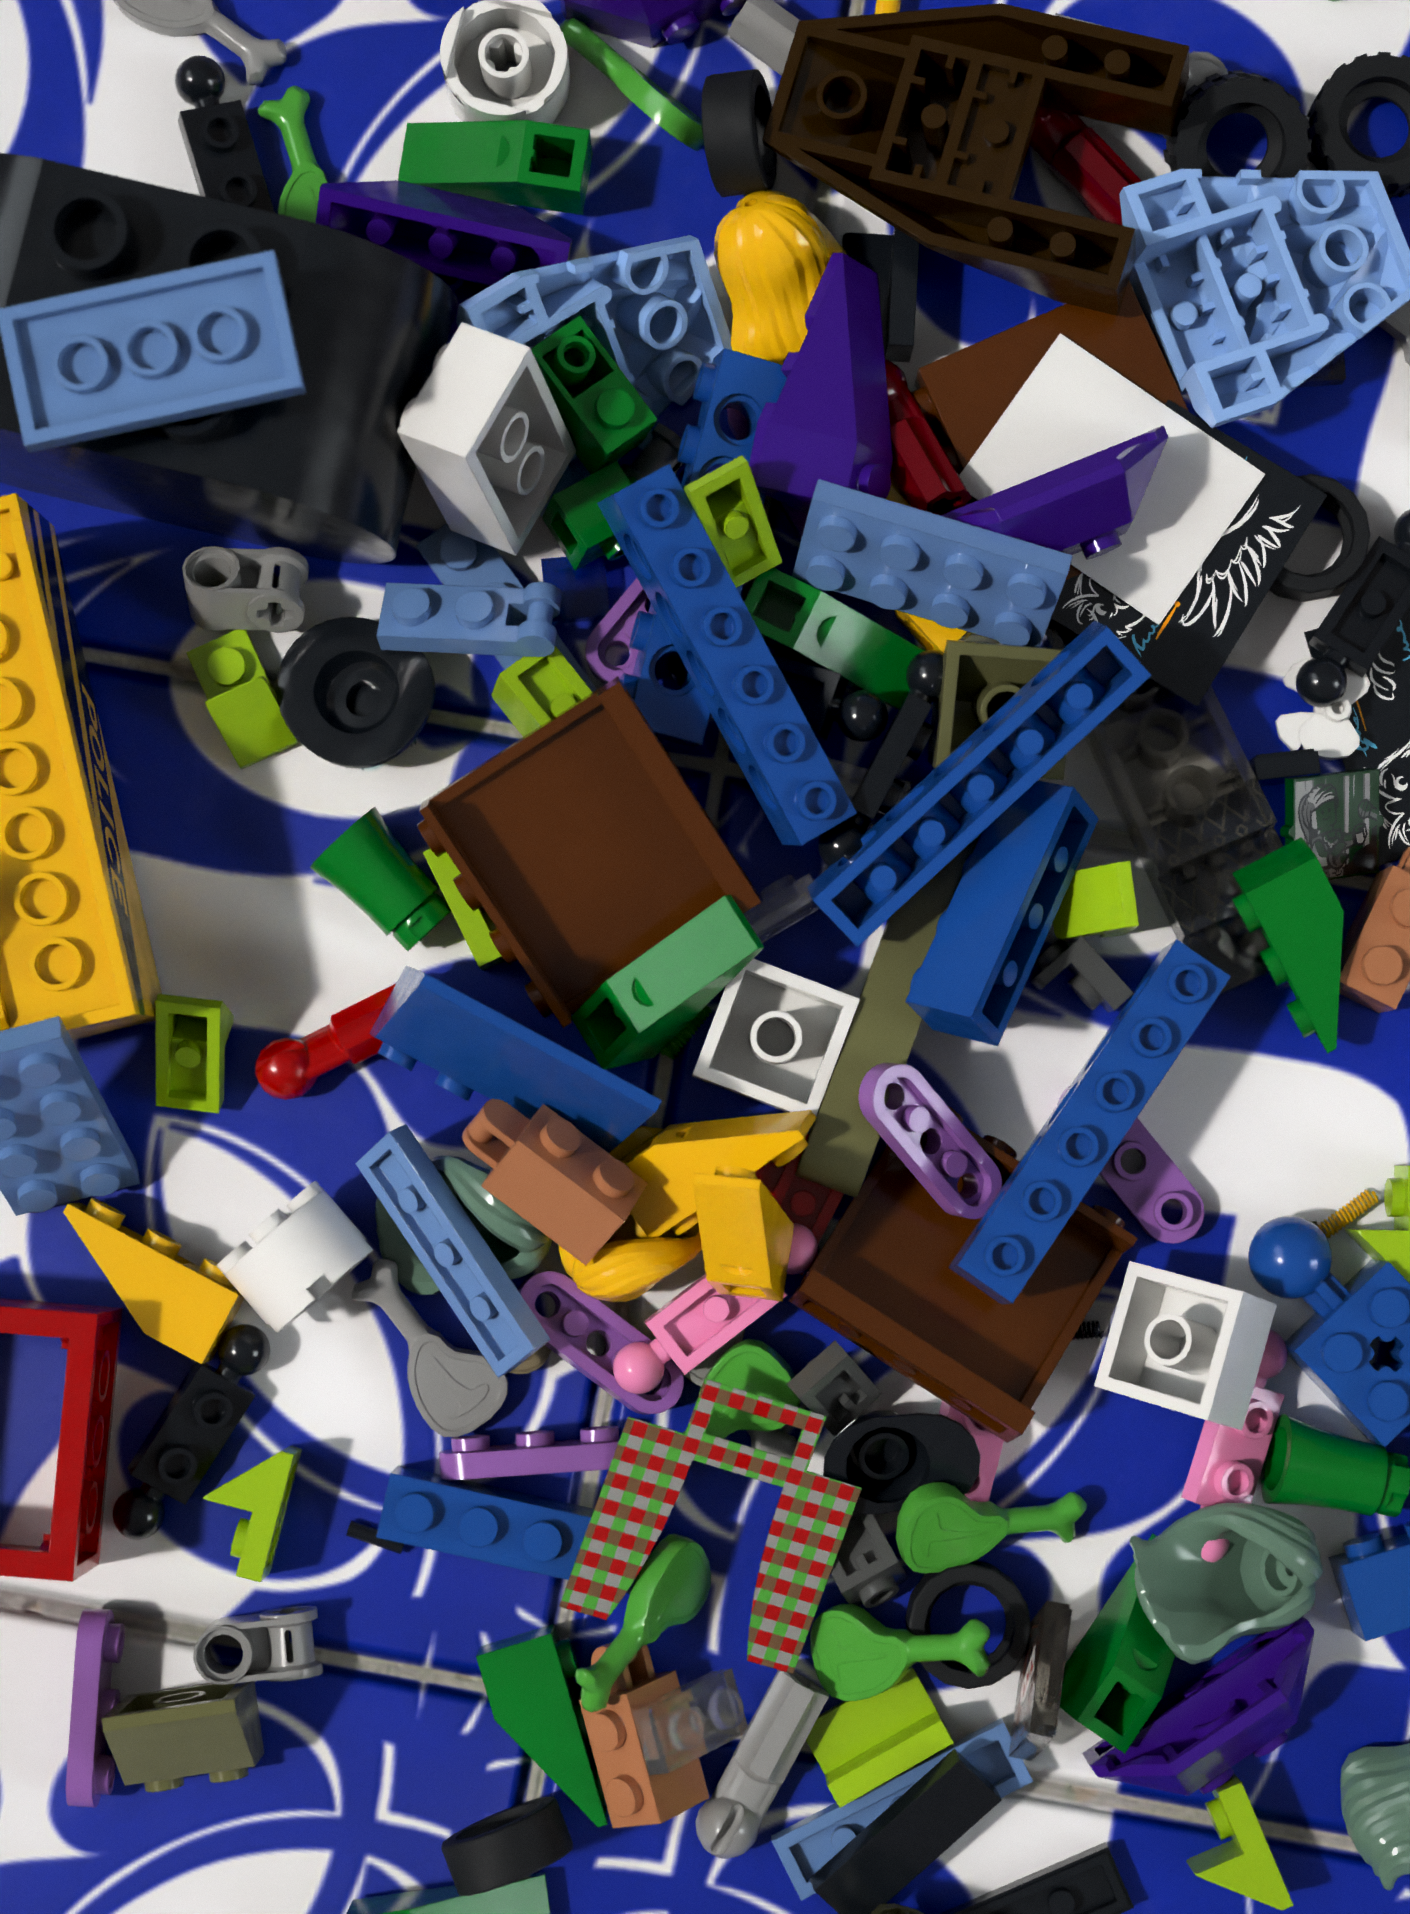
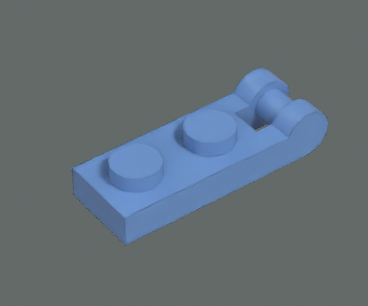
[376,582,563,657]

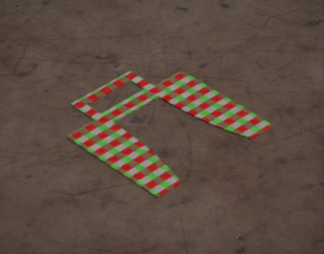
[559,1379,862,1674]

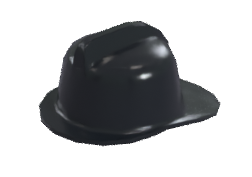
[823,1411,980,1514]

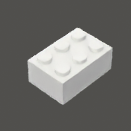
[397,322,577,556]

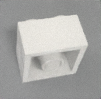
[692,959,860,1116]
[1094,1261,1277,1430]

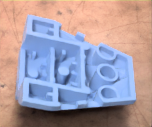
[1119,169,1410,428]
[456,235,732,517]

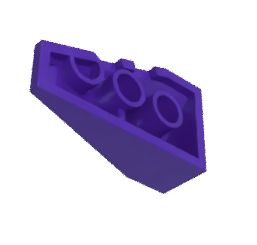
[749,253,893,515]

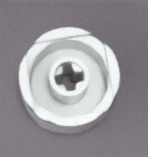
[440,0,571,124]
[217,1181,374,1333]

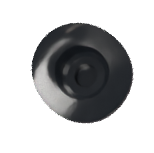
[276,617,435,769]

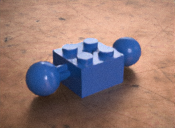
[1248,1216,1410,1447]

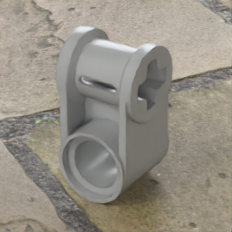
[182,546,309,633]
[193,1606,323,1685]

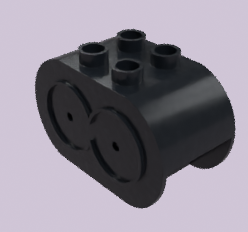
[0,153,458,564]

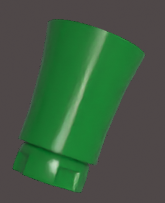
[310,807,452,951]
[1261,1414,1410,1517]

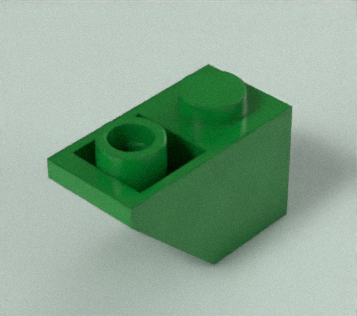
[531,315,658,475]

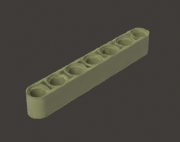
[795,833,982,1198]

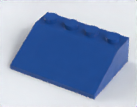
[369,965,662,1153]

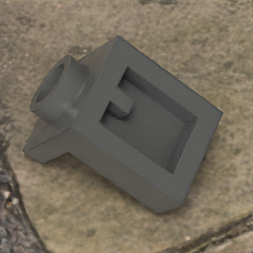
[1029,937,1134,1012]
[787,1340,882,1437]
[831,1511,909,1608]

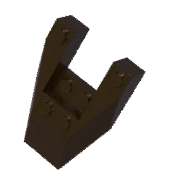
[762,3,1190,316]

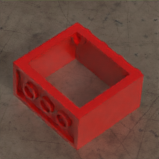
[0,1298,123,1582]

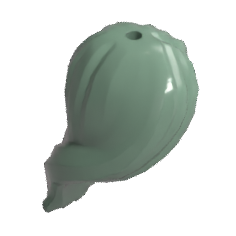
[375,1156,552,1295]
[1130,1503,1323,1665]
[1340,1743,1410,1891]

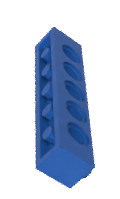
[620,348,787,747]
[597,464,857,846]
[807,620,1151,947]
[948,939,1231,1305]

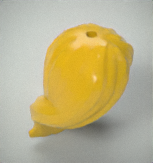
[714,190,847,365]
[559,1126,702,1302]

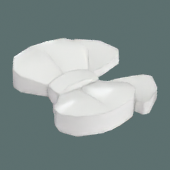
[1275,656,1370,760]

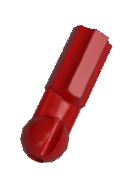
[255,984,396,1100]

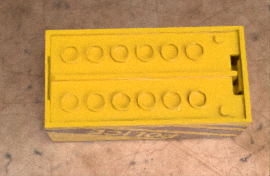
[0,493,162,1040]

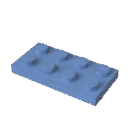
[0,250,306,453]
[792,479,1073,647]
[0,1016,140,1216]

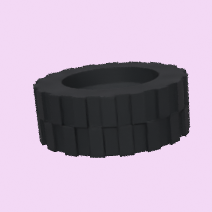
[1307,52,1410,200]
[1163,70,1312,177]

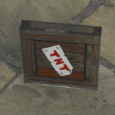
[1008,1600,1072,1761]

